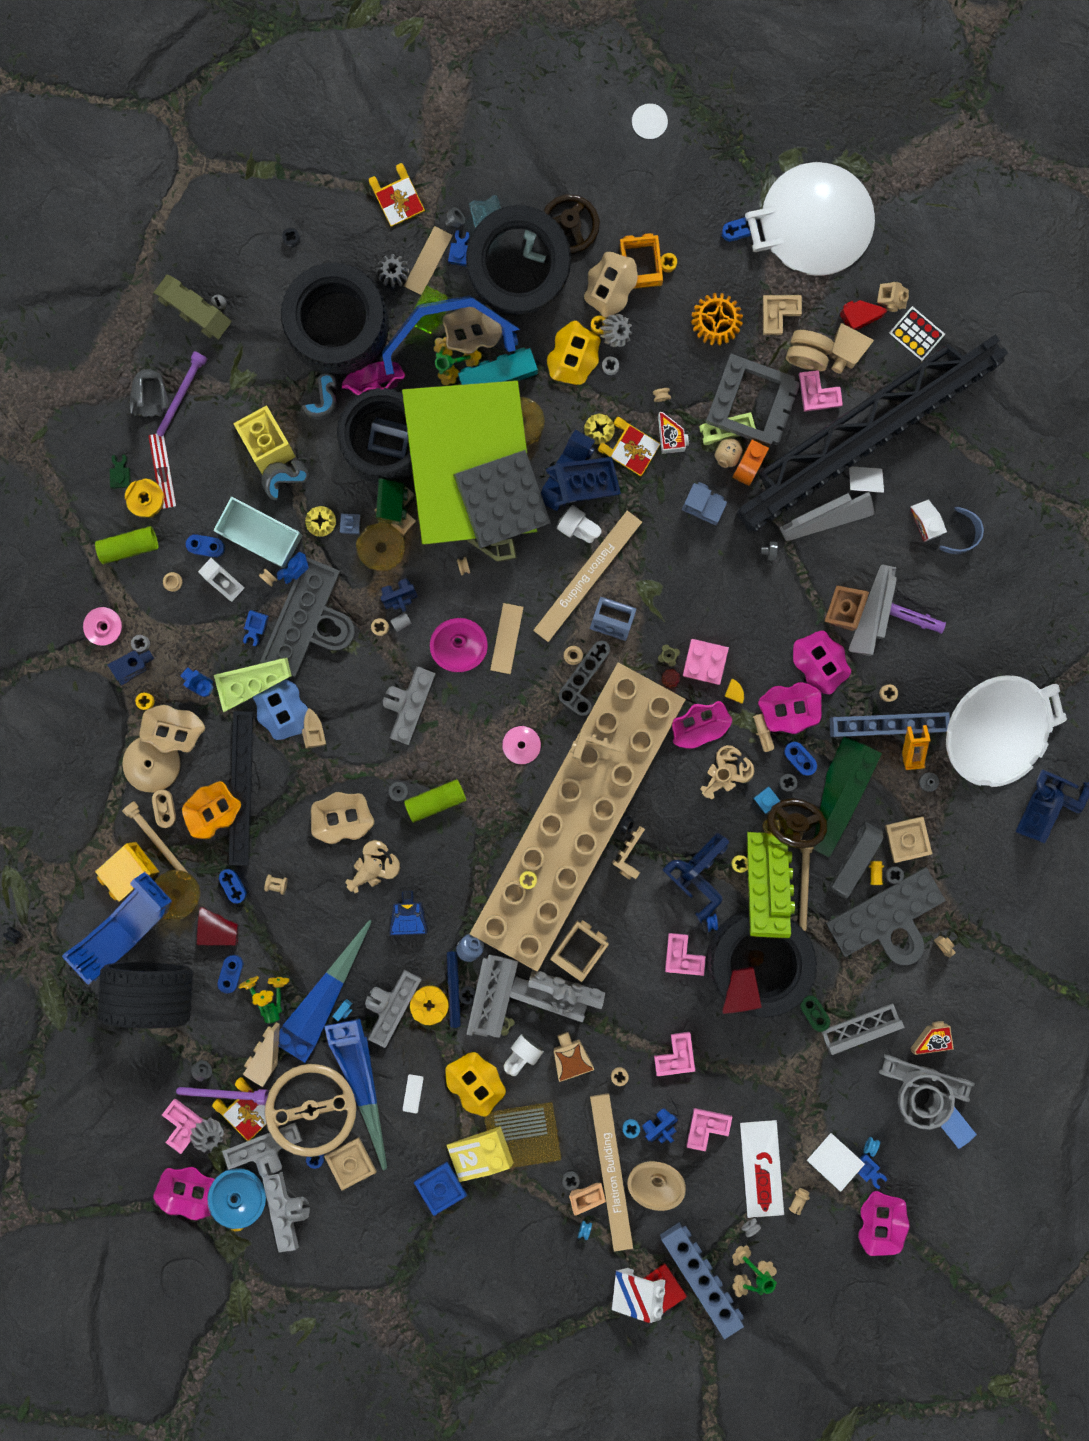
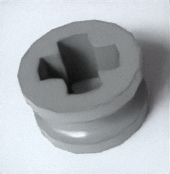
[602,356,619,375]
[131,635,150,653]
[741,1218,761,1237]

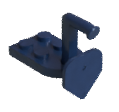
[1015,769,1089,844]
[662,833,729,923]

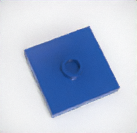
[414,1161,467,1216]

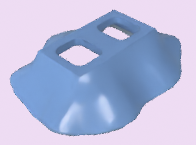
[253,679,308,740]

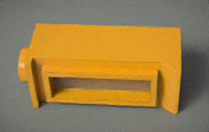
[902,725,931,770]

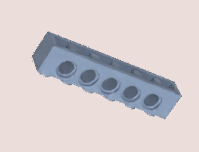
[829,712,950,737]
[660,1222,744,1340]

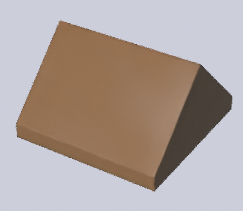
[824,586,869,631]

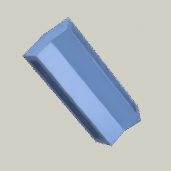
[941,1107,977,1149]

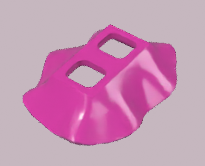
[342,361,405,395]
[793,631,851,694]
[758,682,822,734]
[672,701,732,748]
[153,1167,215,1220]
[859,1191,910,1256]

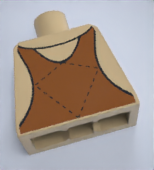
[554,1032,594,1082]

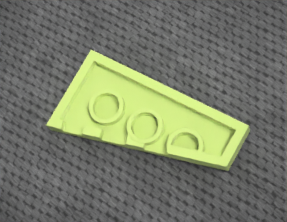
[214,658,292,712]

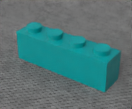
[458,348,538,385]

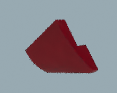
[197,907,239,945]
[722,967,762,1014]

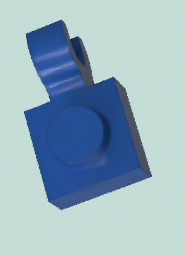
[276,552,309,584]

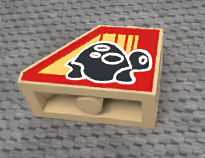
[911,1021,954,1055]

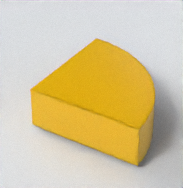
[724,679,744,704]

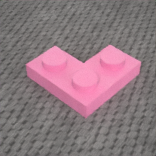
[799,370,843,412]
[665,933,706,976]
[654,1032,695,1076]
[162,1099,202,1154]
[686,1108,732,1151]

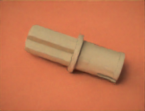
[753,714,774,752]

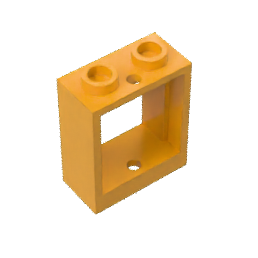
[619,233,663,289]

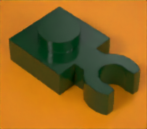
[110,455,131,489]

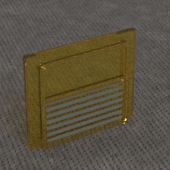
[485,1102,561,1168]

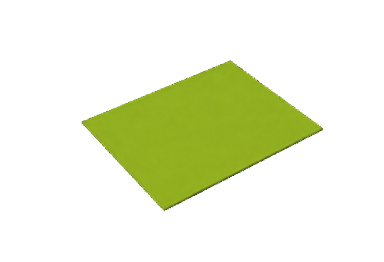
[402,381,537,544]

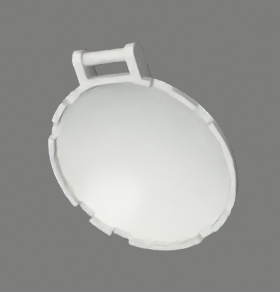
[745,162,875,276]
[946,675,1067,787]

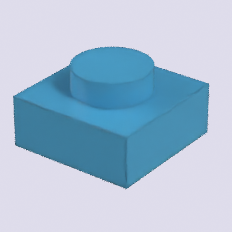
[753,787,780,813]
[332,999,353,1021]

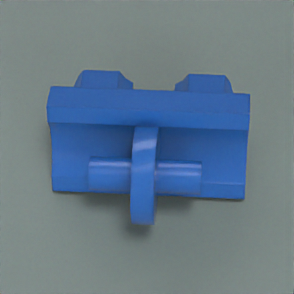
[181,668,214,697]
[642,1108,678,1143]

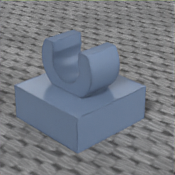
[340,514,361,535]

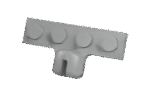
[383,666,435,745]
[365,970,422,1048]
[528,970,605,1013]
[222,1122,303,1177]
[262,1172,310,1253]

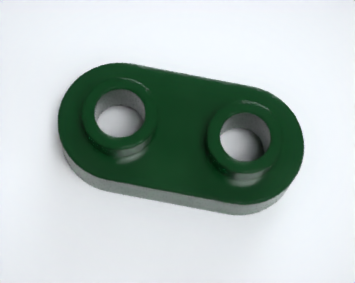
[800,995,830,1032]

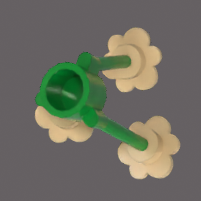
[732,1245,777,1297]

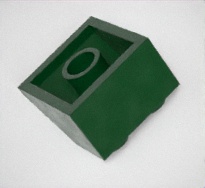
[376,479,408,525]

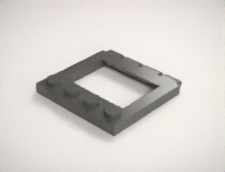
[705,354,800,447]

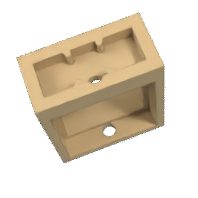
[550,920,609,982]

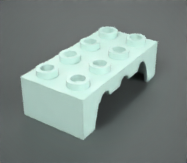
[213,497,303,569]

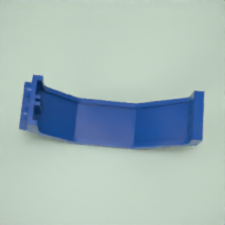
[382,295,520,375]
[62,872,172,985]

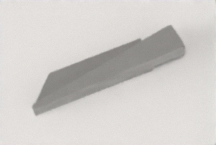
[780,492,875,541]
[849,565,896,656]

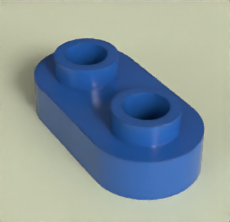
[186,535,225,558]
[784,742,817,775]
[218,955,244,993]

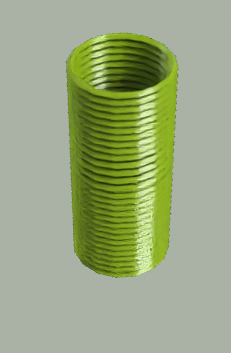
[95,526,158,565]
[404,779,466,823]

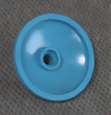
[207,1168,266,1229]

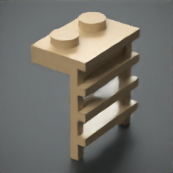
[570,730,626,760]
[611,826,645,880]

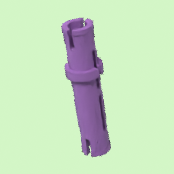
[890,603,946,634]

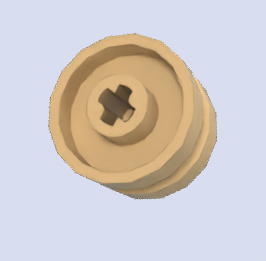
[786,330,834,372]

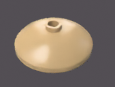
[123,736,181,792]
[628,1161,686,1211]

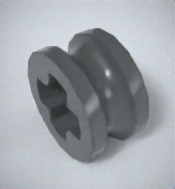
[779,774,797,791]
[885,866,904,884]
[562,1171,580,1191]

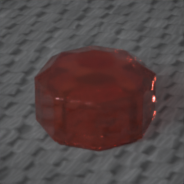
[661,669,680,688]

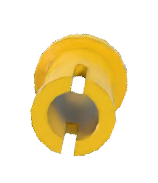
[869,861,884,885]

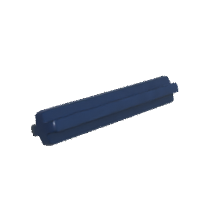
[447,951,461,1028]

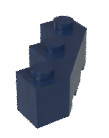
[541,430,595,511]

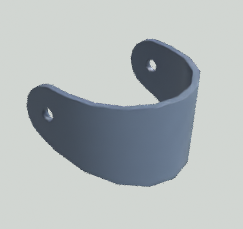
[939,507,984,554]

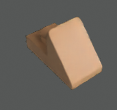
[569,1183,606,1215]

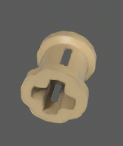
[264,874,288,895]

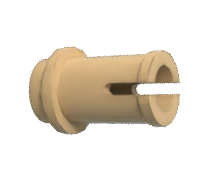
[789,1188,810,1215]

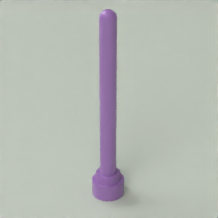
[157,351,208,436]
[176,1087,268,1105]

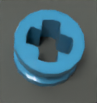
[623,1119,640,1138]
[863,1137,880,1157]
[578,1221,592,1240]

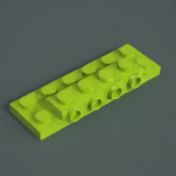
[747,832,795,938]

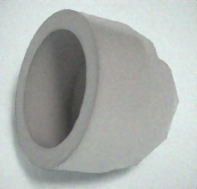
[210,295,227,311]

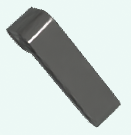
[559,641,610,716]
[828,822,883,899]

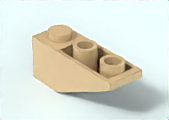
[243,1022,280,1087]

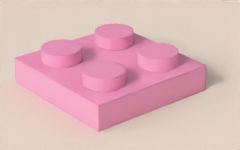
[682,639,729,685]

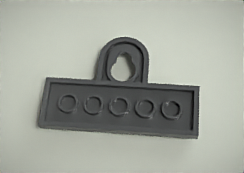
[260,557,355,677]
[825,867,945,965]

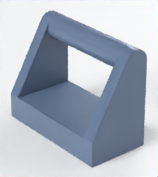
[368,417,409,459]
[590,596,637,641]

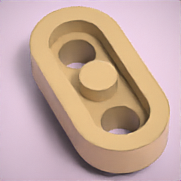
[152,790,176,828]

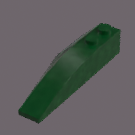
[813,737,882,857]

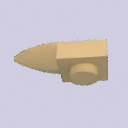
[302,708,326,748]
[934,936,955,958]

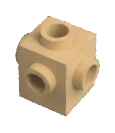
[877,282,909,312]

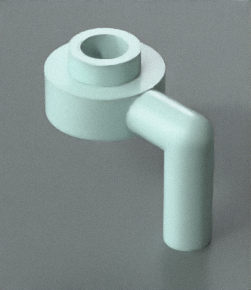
[523,230,546,263]

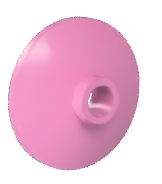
[83,607,122,646]
[503,726,541,764]

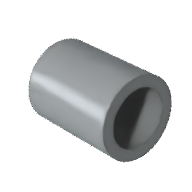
[391,612,412,632]

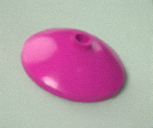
[430,618,488,672]

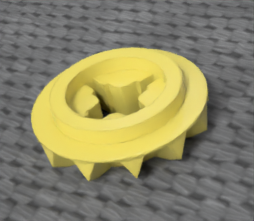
[584,413,615,444]
[305,506,336,537]

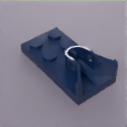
[546,457,621,507]

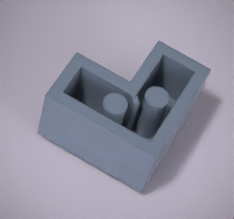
[682,482,727,525]

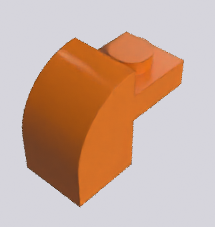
[732,440,769,486]

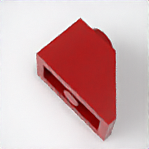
[840,300,887,331]

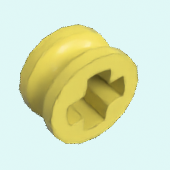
[731,855,748,873]
[519,871,537,889]

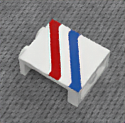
[612,1268,665,1323]

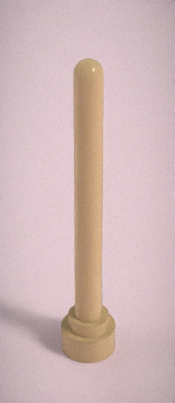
[122,801,188,878]
[799,840,814,932]

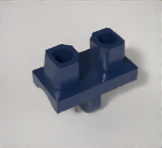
[381,579,418,612]

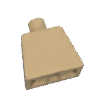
[829,323,874,374]

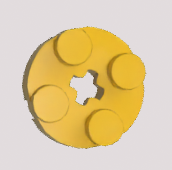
[125,479,165,518]
[410,986,449,1025]

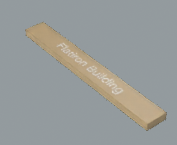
[533,511,642,642]
[590,1093,633,1251]

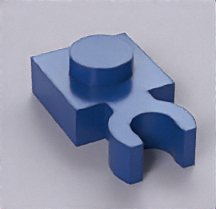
[448,230,470,267]
[243,610,269,646]
[858,1153,887,1189]

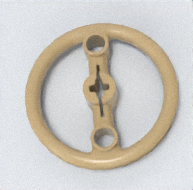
[265,1064,356,1157]

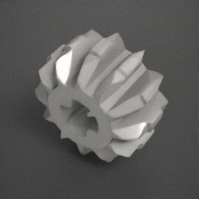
[377,254,409,288]
[600,314,633,347]
[190,1117,224,1152]

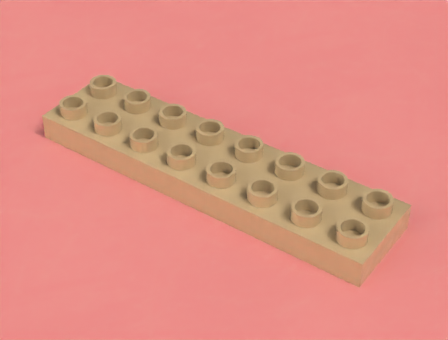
[470,663,686,972]

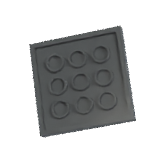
[454,450,551,548]

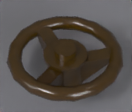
[543,194,600,254]
[767,798,827,849]

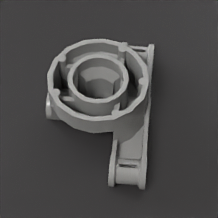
[879,1054,975,1130]

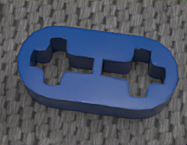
[722,217,758,242]
[219,869,247,903]

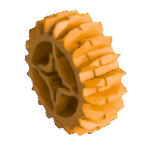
[691,293,743,345]

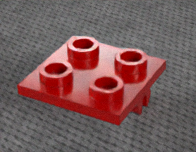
[643,1263,687,1313]

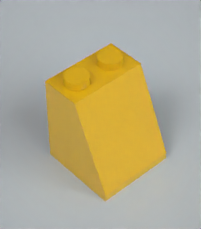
[95,842,159,902]

